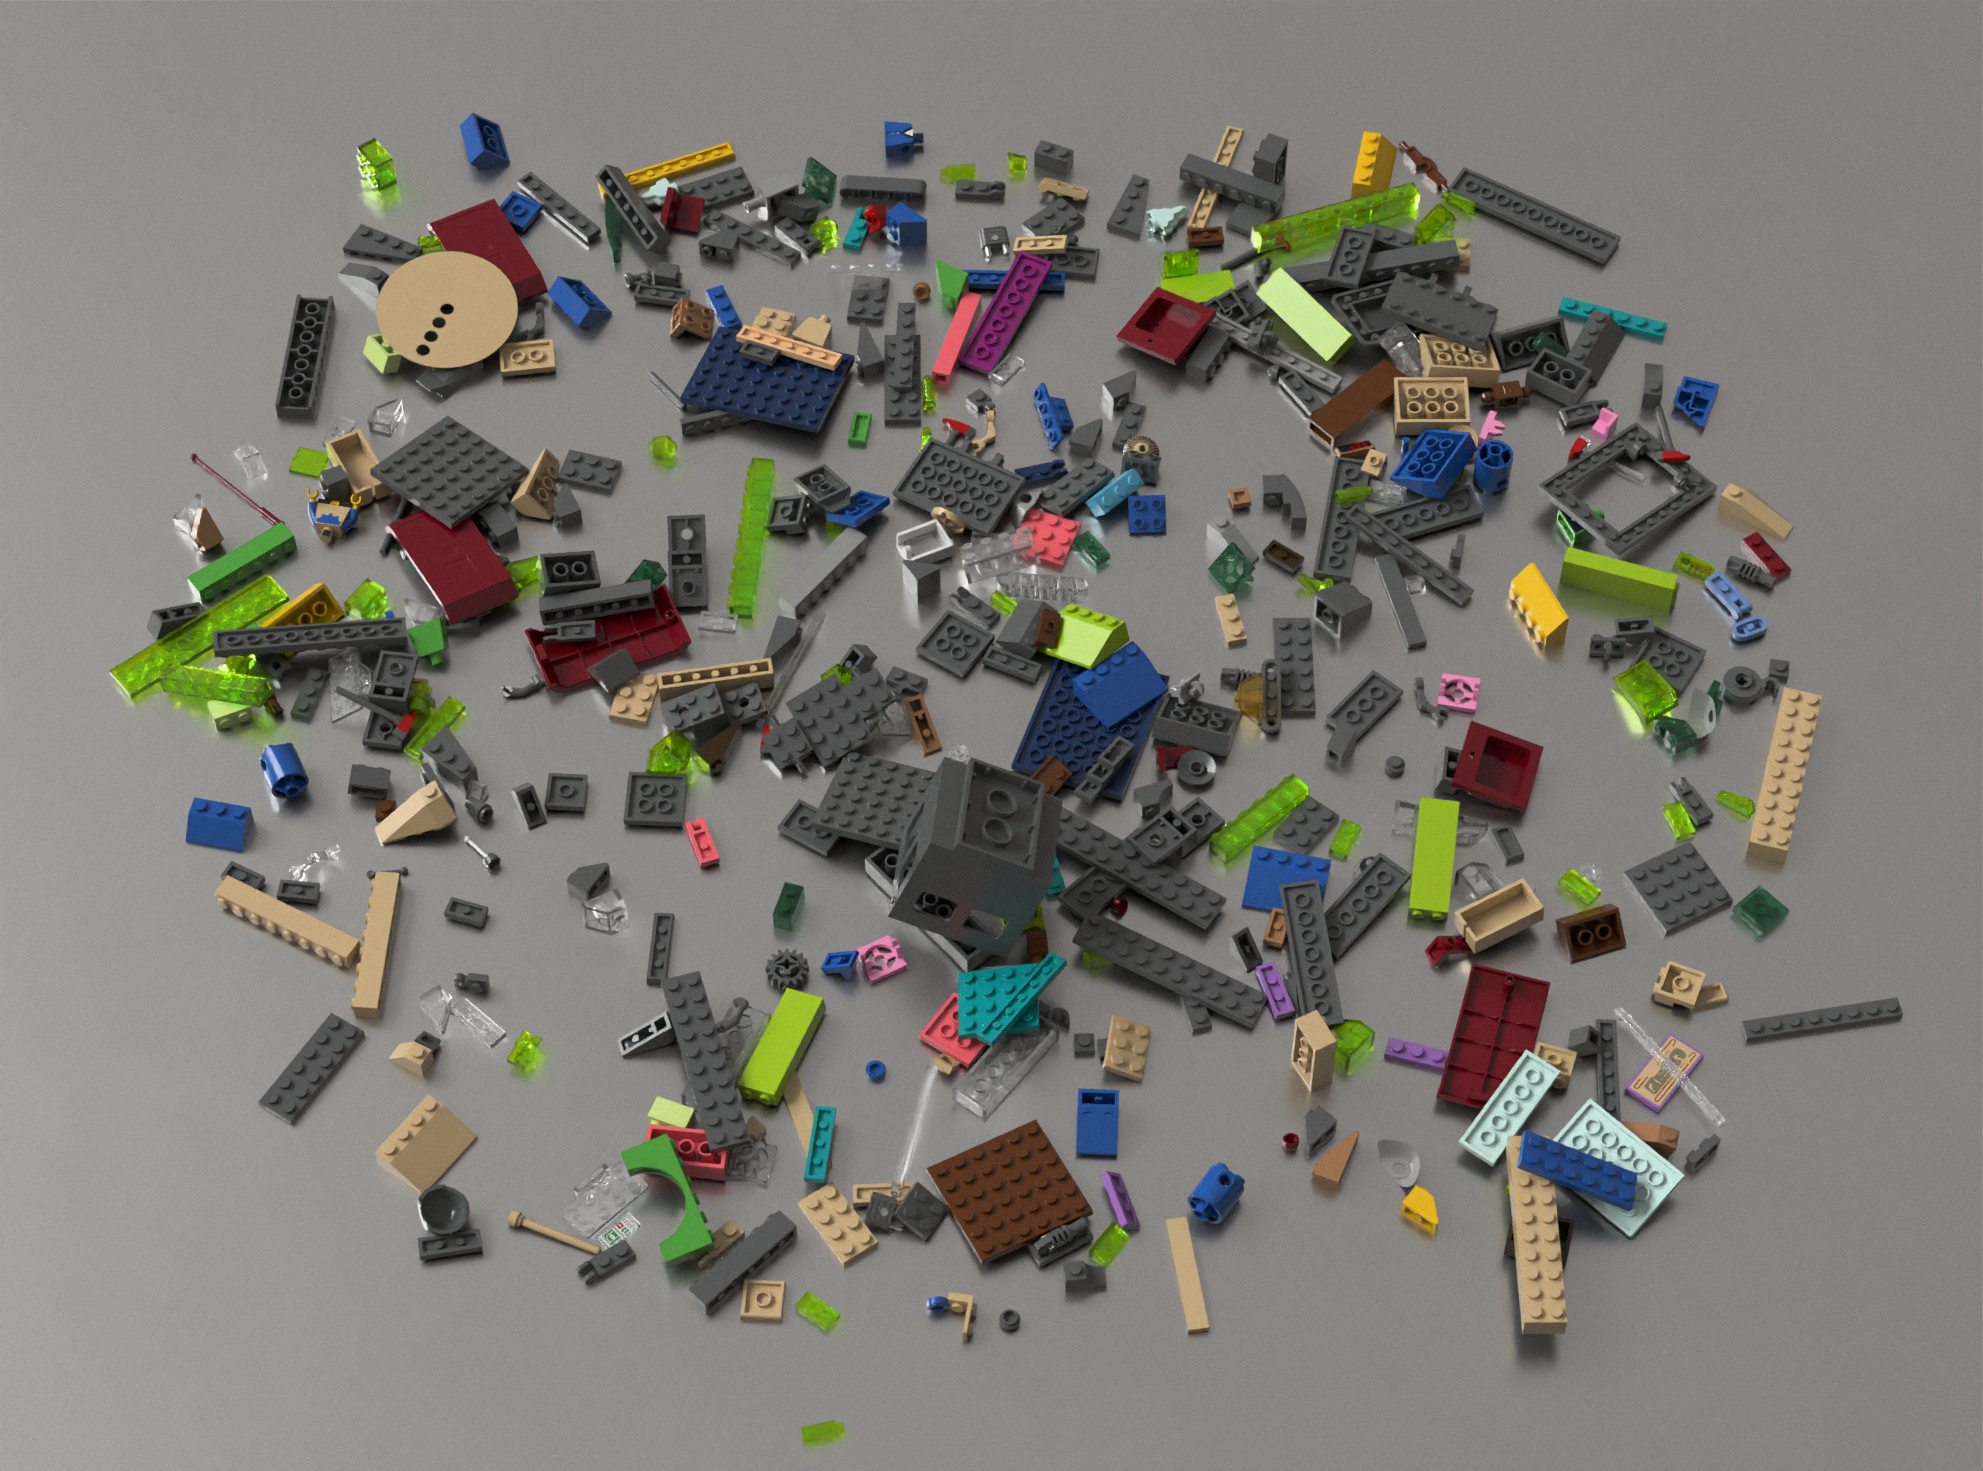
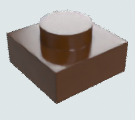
[375,800,397,821]

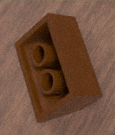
[1555,903,1626,962]

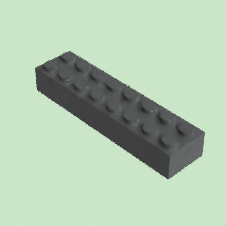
[865,846,994,972]

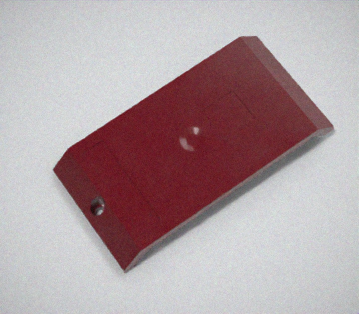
[426,199,548,308]
[384,510,519,626]
[524,584,691,694]
[1436,963,1551,1109]

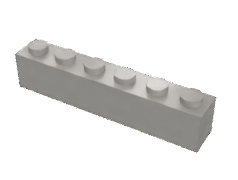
[778,526,868,618]

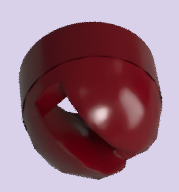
[1111,897,1128,914]
[1283,1133,1299,1151]

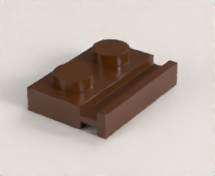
[1030,754,1073,795]

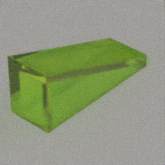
[1716,790,1755,819]

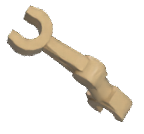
[972,411,996,456]

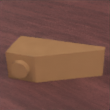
[900,694,942,754]
[1619,1121,1680,1159]
[1312,1131,1359,1192]

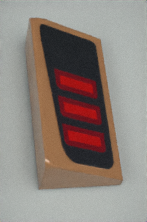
[1334,440,1375,459]

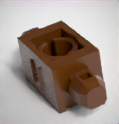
[1481,380,1532,409]
[1026,926,1049,965]

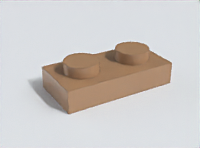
[1263,907,1287,948]

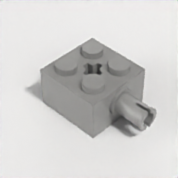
[744,171,799,221]

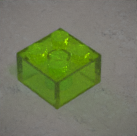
[356,138,397,192]

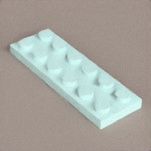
[1458,1050,1561,1167]

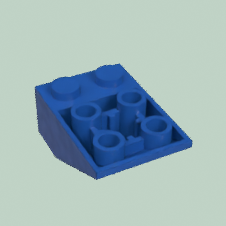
[1076,1089,1119,1156]

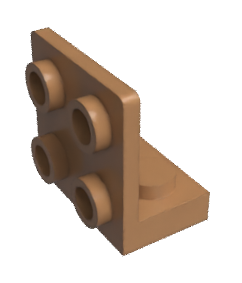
[669,297,714,339]

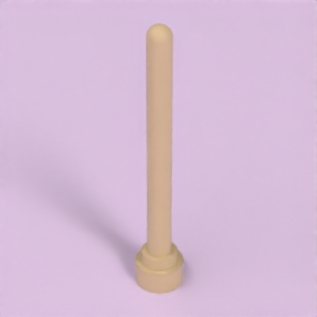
[507,1209,602,1255]

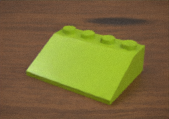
[1037,604,1130,669]

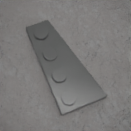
[1107,175,1150,239]
[343,224,423,263]

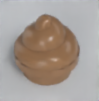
[913,282,931,300]

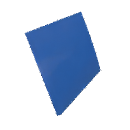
[1673,376,1719,428]

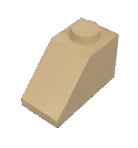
[389,1042,434,1077]

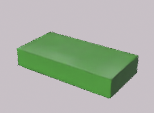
[848,412,872,446]

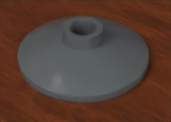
[1177,750,1216,785]

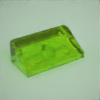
[1088,1221,1130,1268]

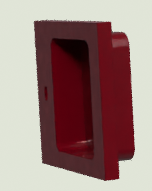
[1116,287,1217,365]
[1451,721,1544,812]

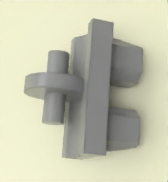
[1170,673,1204,704]

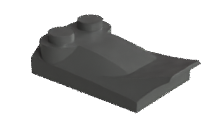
[416,361,483,399]
[793,463,851,514]

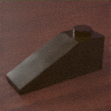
[694,720,742,776]

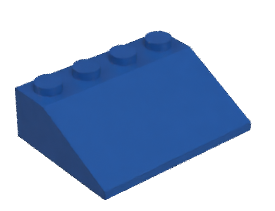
[1389,429,1477,498]
[1073,641,1168,730]
[1242,845,1331,912]

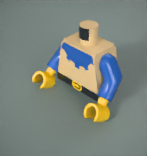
[307,488,364,542]

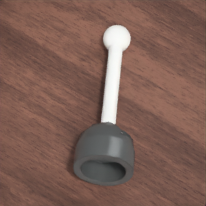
[464,836,501,870]

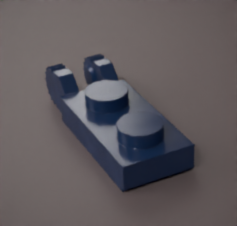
[1014,459,1068,487]

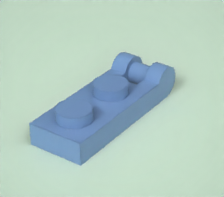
[1704,571,1753,619]

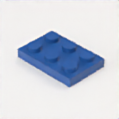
[826,490,890,528]

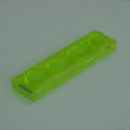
[403,696,466,762]

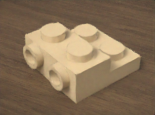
[752,307,796,338]
[1652,960,1706,1009]
[1534,1042,1577,1089]

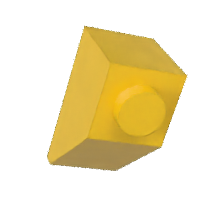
[1401,1185,1439,1234]

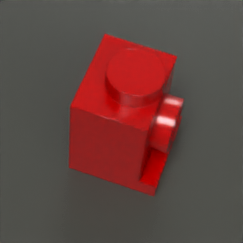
[863,204,887,233]

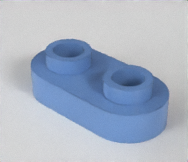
[1731,616,1768,642]

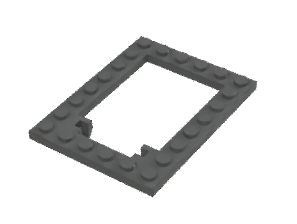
[1537,422,1718,556]

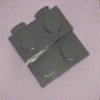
[765,494,814,534]

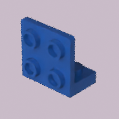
[1127,495,1166,533]

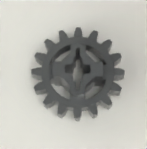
[766,948,809,989]

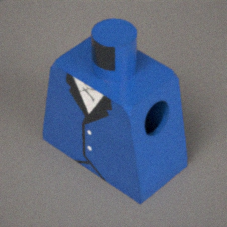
[884,121,924,158]

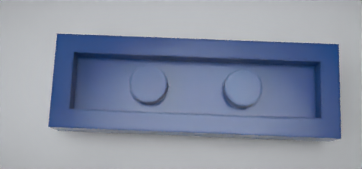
[706,285,742,330]

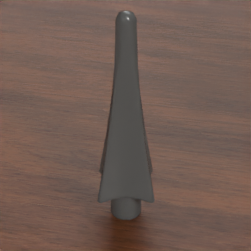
[1282,972,1300,1019]

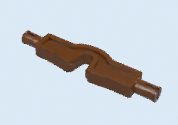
[1399,141,1449,196]

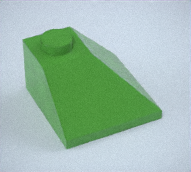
[936,260,969,310]

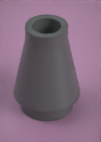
[465,798,493,822]

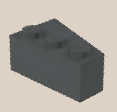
[420,725,478,792]

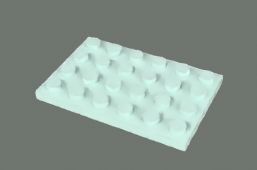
[1553,1099,1685,1238]

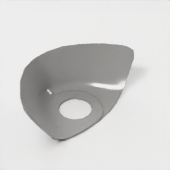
[1008,489,1044,528]
[1689,688,1716,739]
[1378,1140,1420,1187]

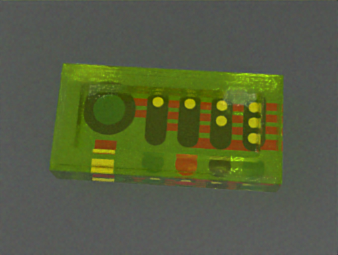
[1673,551,1715,582]

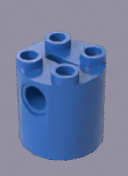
[1473,440,1513,494]
[260,743,309,798]
[1187,1162,1245,1224]

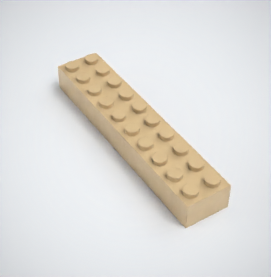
[1746,687,1822,864]
[1506,1136,1567,1334]

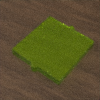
[289,447,329,479]

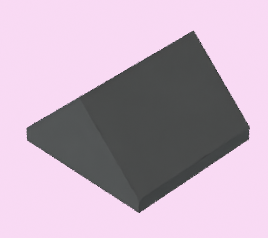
[903,559,941,602]
[587,649,640,693]

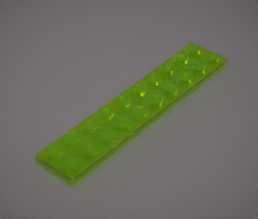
[109,573,290,699]

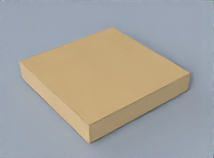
[740,1279,786,1322]

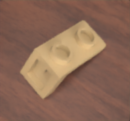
[948,1292,977,1342]

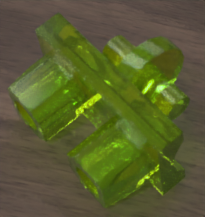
[408,682,435,715]
[507,1030,542,1070]

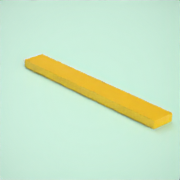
[598,142,736,199]

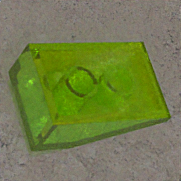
[1613,659,1679,724]

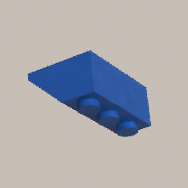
[460,113,510,169]
[547,276,612,328]
[185,797,254,852]

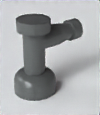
[624,269,653,288]

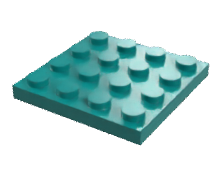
[958,963,1040,1040]

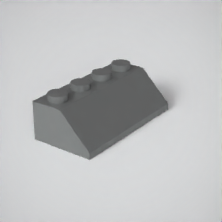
[1566,309,1625,385]
[1489,316,1570,371]

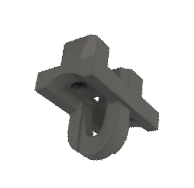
[1247,320,1279,356]
[1589,634,1626,660]

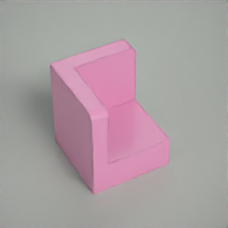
[1591,408,1618,441]

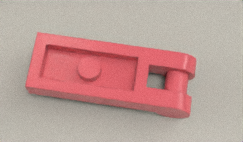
[684,817,720,868]

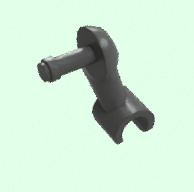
[501,674,545,697]
[716,997,749,1033]

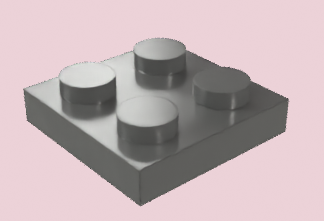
[544,773,588,811]
[893,1181,948,1240]

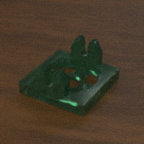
[802,157,837,204]
[1208,542,1256,594]

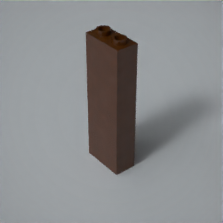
[1307,359,1408,449]

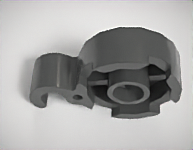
[1721,666,1780,706]

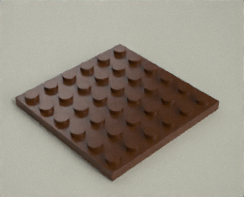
[926,1120,1093,1265]

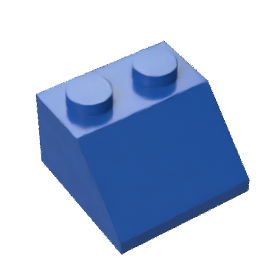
[886,202,927,246]

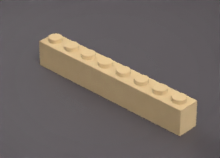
[351,871,402,1018]
[214,875,361,968]

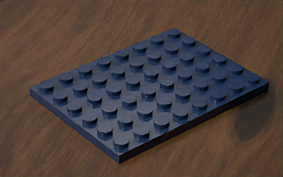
[680,326,855,433]
[1011,658,1170,801]

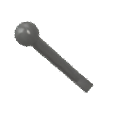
[367,867,408,879]

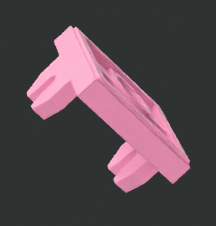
[1477,411,1505,449]
[1438,673,1480,713]
[856,935,907,984]

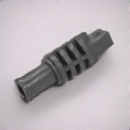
[1726,555,1777,589]
[1220,668,1262,689]
[1034,1217,1089,1256]

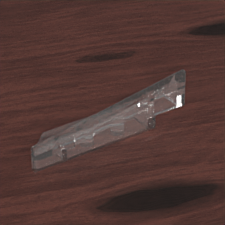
[1392,799,1489,843]

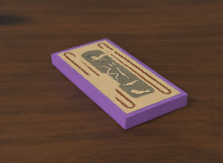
[1625,1033,1704,1113]

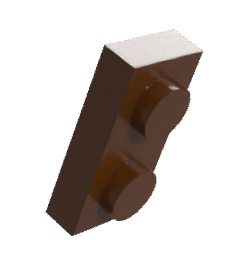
[1186,226,1224,247]

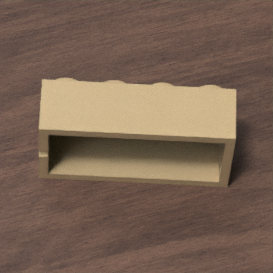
[326,429,392,507]
[1454,878,1544,954]

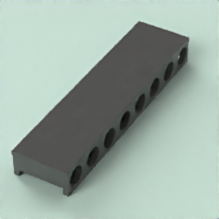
[275,294,335,419]

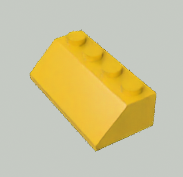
[1351,131,1397,202]
[1509,562,1569,647]
[259,583,345,658]

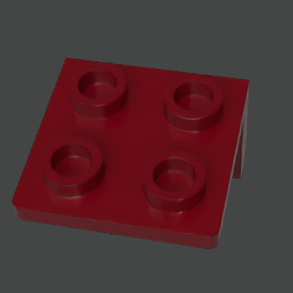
[660,187,705,233]

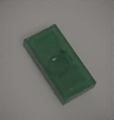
[1530,331,1569,358]
[1073,531,1111,567]

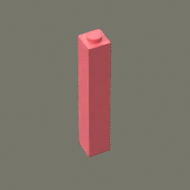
[932,291,981,387]

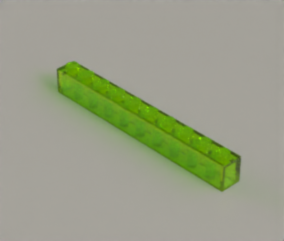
[1250,182,1421,253]
[726,458,775,619]

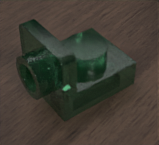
[1707,680,1723,714]

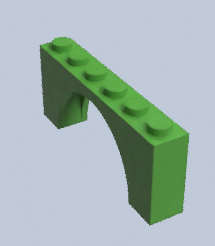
[620,1133,716,1268]

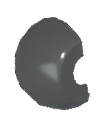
[418,1184,470,1236]

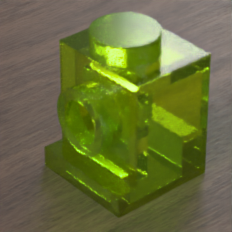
[810,215,839,248]

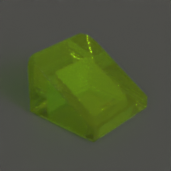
[1007,152,1027,173]

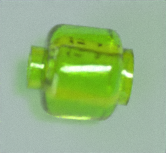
[648,435,677,460]

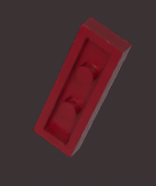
[1741,532,1792,582]

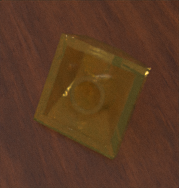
[1234,673,1263,726]

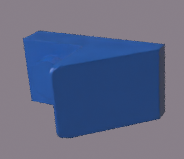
[821,950,859,981]

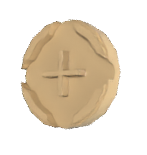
[931,507,966,534]

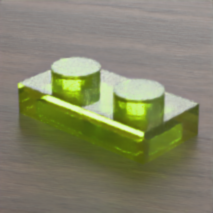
[1329,819,1361,860]
[1558,868,1601,907]

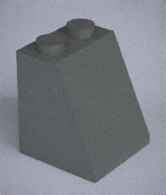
[1313,580,1373,639]

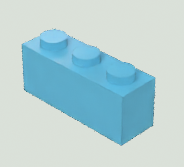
[1085,468,1145,517]

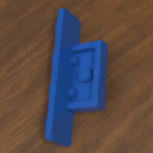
[1033,383,1074,449]

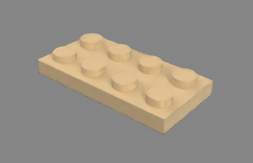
[798,1181,878,1266]

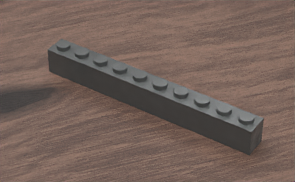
[1283,239,1460,293]

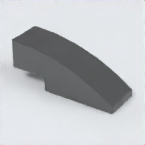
[1281,474,1307,529]

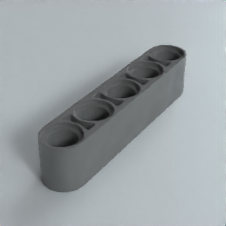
[839,175,927,203]

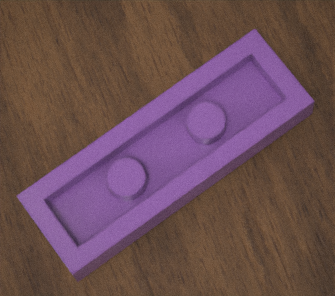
[1255,962,1295,1020]
[1384,1037,1448,1072]
[1101,1171,1141,1230]

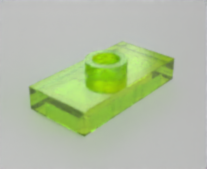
[1661,801,1696,840]
[795,1291,841,1332]

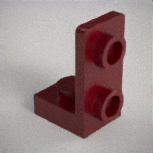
[1155,745,1194,771]
[1425,936,1473,966]

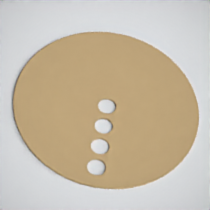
[376,251,518,368]

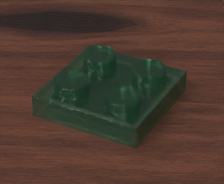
[1732,885,1789,936]

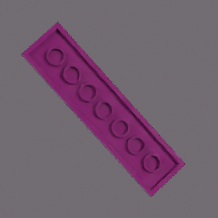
[958,251,1053,376]

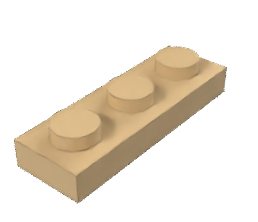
[1013,235,1069,255]
[1215,594,1247,646]
[853,1182,915,1207]

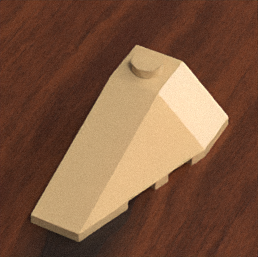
[511,448,559,520]
[1718,482,1793,540]
[374,780,458,844]

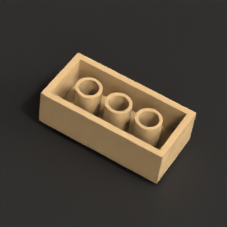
[1291,1010,1338,1092]

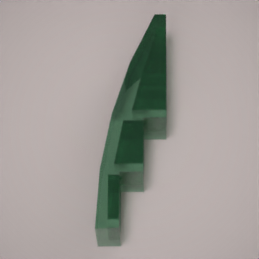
[605,196,623,263]

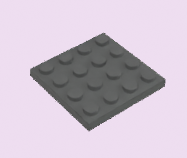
[1623,841,1733,935]

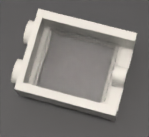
[896,519,955,564]

